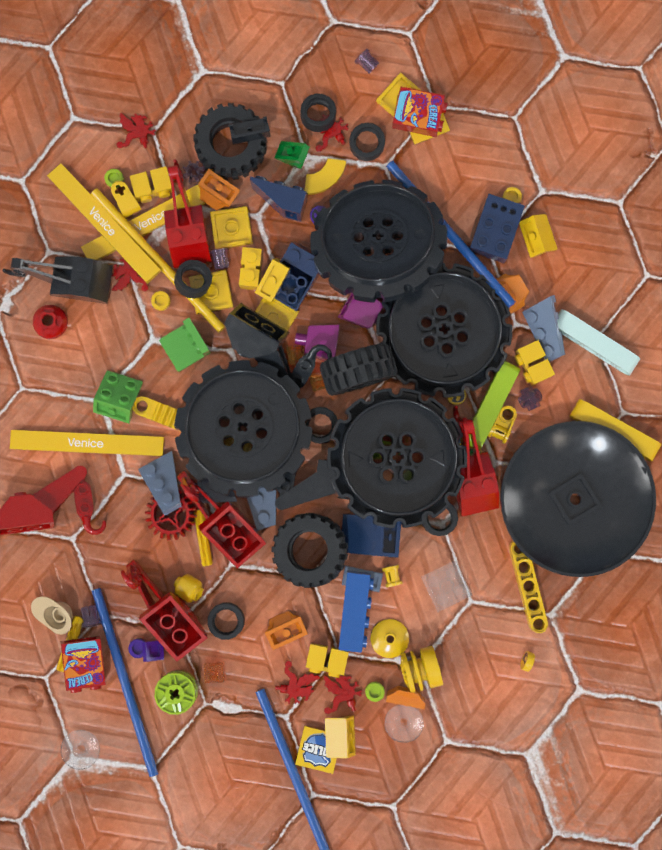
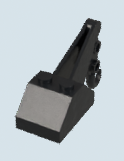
[2,256,113,304]
[224,303,332,388]
[275,459,349,510]

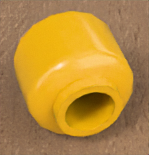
[174,574,204,603]

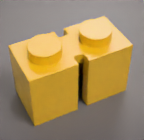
[130,166,172,203]
[239,247,263,290]
[515,340,555,386]
[306,643,349,678]

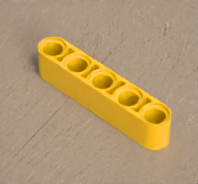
[570,399,662,462]
[509,541,548,633]

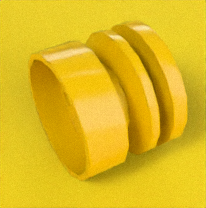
[400,645,443,693]

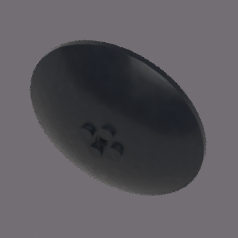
[500,421,656,577]

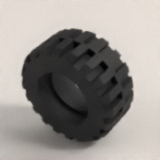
[193,103,267,180]
[320,343,398,396]
[271,513,348,588]

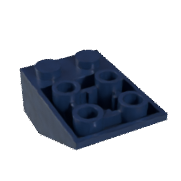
[250,176,307,222]
[274,241,320,311]
[342,514,401,558]

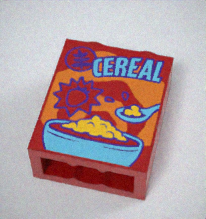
[392,86,448,138]
[60,636,106,693]

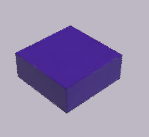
[142,640,164,662]

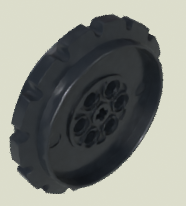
[310,180,447,303]
[376,262,512,398]
[174,360,313,498]
[327,388,467,528]

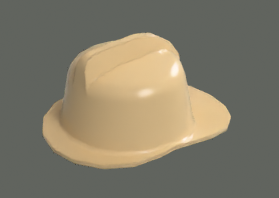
[31,596,73,635]

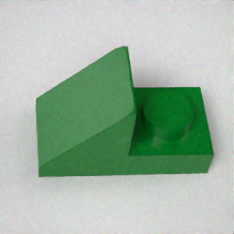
[274,141,310,169]

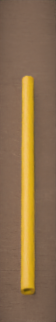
[91,188,225,333]

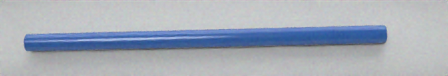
[386,161,516,308]
[92,588,159,777]
[255,688,330,850]

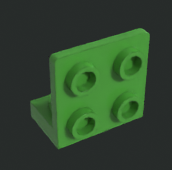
[159,318,211,372]
[93,371,143,423]

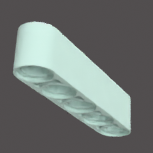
[557,309,640,376]

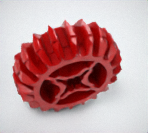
[145,490,197,540]

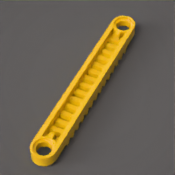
[133,396,253,452]

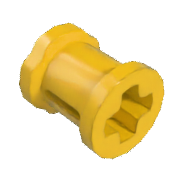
[382,565,403,587]

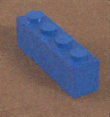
[339,570,374,653]

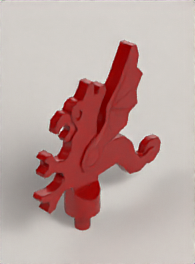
[116,113,156,149]
[310,114,349,152]
[112,258,149,292]
[275,661,320,704]
[324,675,362,714]

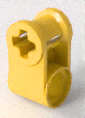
[111,180,142,218]
[488,406,517,444]

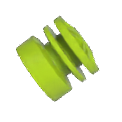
[154,670,199,715]

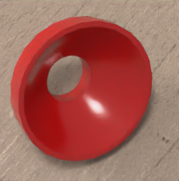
[33,305,68,339]

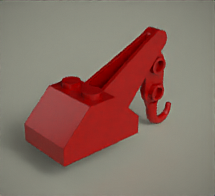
[164,159,212,268]
[453,405,499,517]
[0,466,106,535]
[177,470,266,569]
[121,559,207,662]

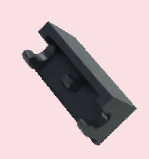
[229,116,271,145]

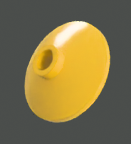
[371,619,409,658]

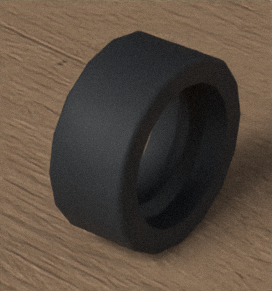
[300,93,336,132]
[349,123,385,161]
[174,260,212,299]
[306,407,338,444]
[422,502,458,536]
[207,602,245,640]

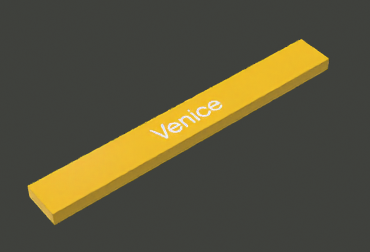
[47,164,161,284]
[81,185,205,261]
[10,430,164,456]

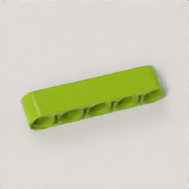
[469,361,521,451]

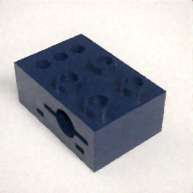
[470,194,525,263]

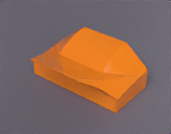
[198,169,240,211]
[494,274,529,315]
[265,611,308,650]
[385,686,425,709]

